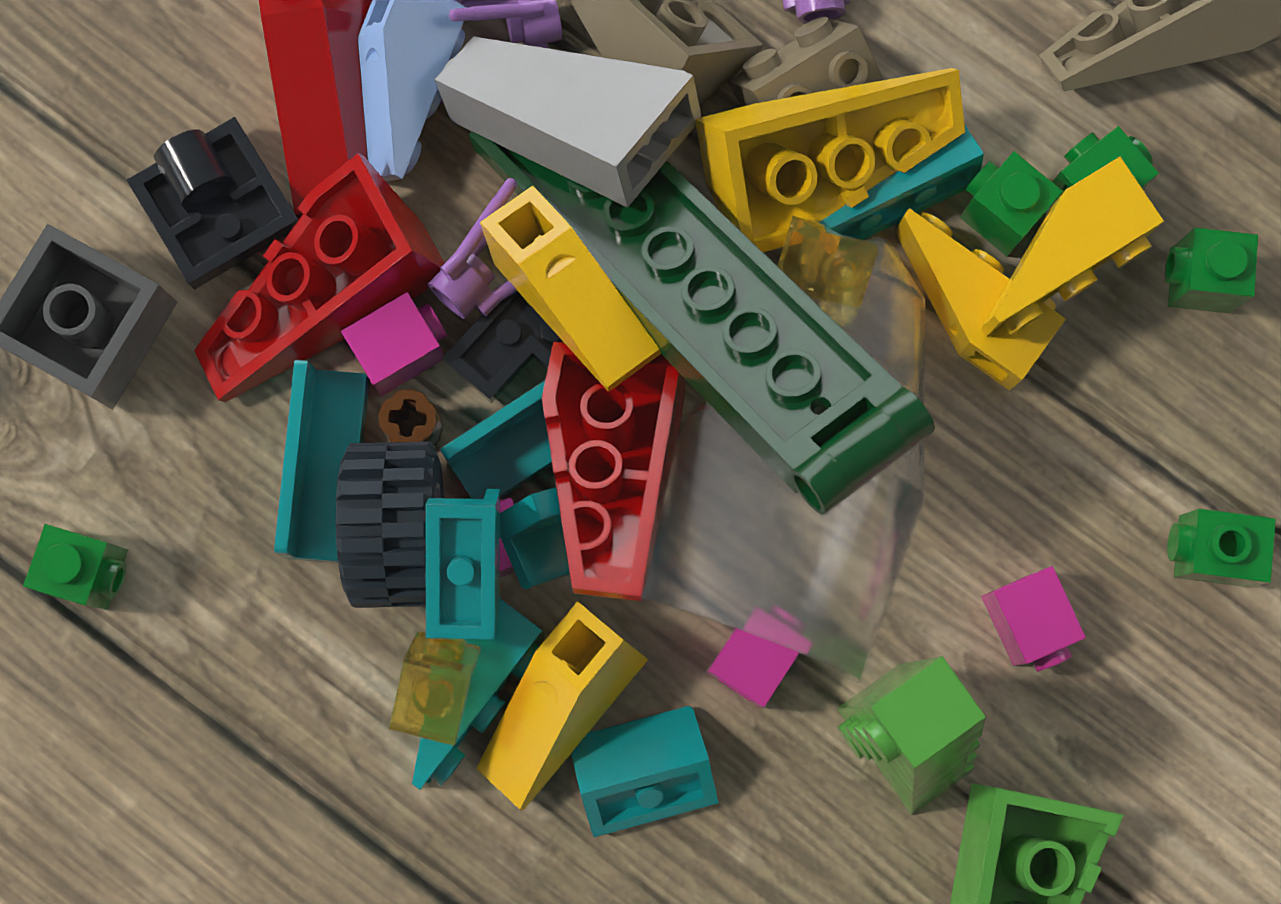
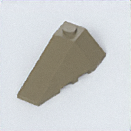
[570,0,763,106]
[1039,0,1281,92]

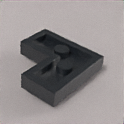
[443,291,564,404]

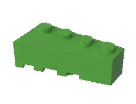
[837,656,986,815]
[950,783,1124,904]

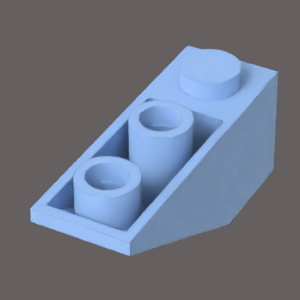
[358,0,467,181]

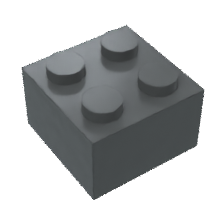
[0,223,178,410]

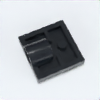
[126,117,298,290]

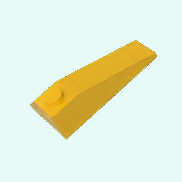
[695,68,965,252]

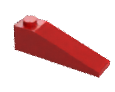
[259,0,372,218]
[194,153,445,403]
[542,342,685,602]

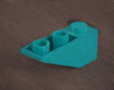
[412,598,545,790]

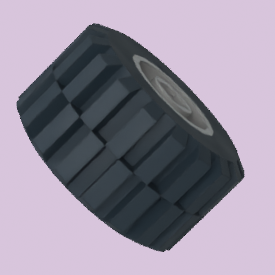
[336,441,444,608]

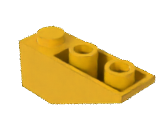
[981,157,1164,337]
[480,186,661,392]
[895,208,1066,391]
[476,601,648,811]

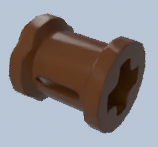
[379,389,443,447]

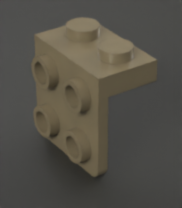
[728,17,884,106]

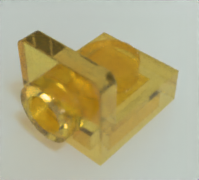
[777,216,878,308]
[389,632,481,746]

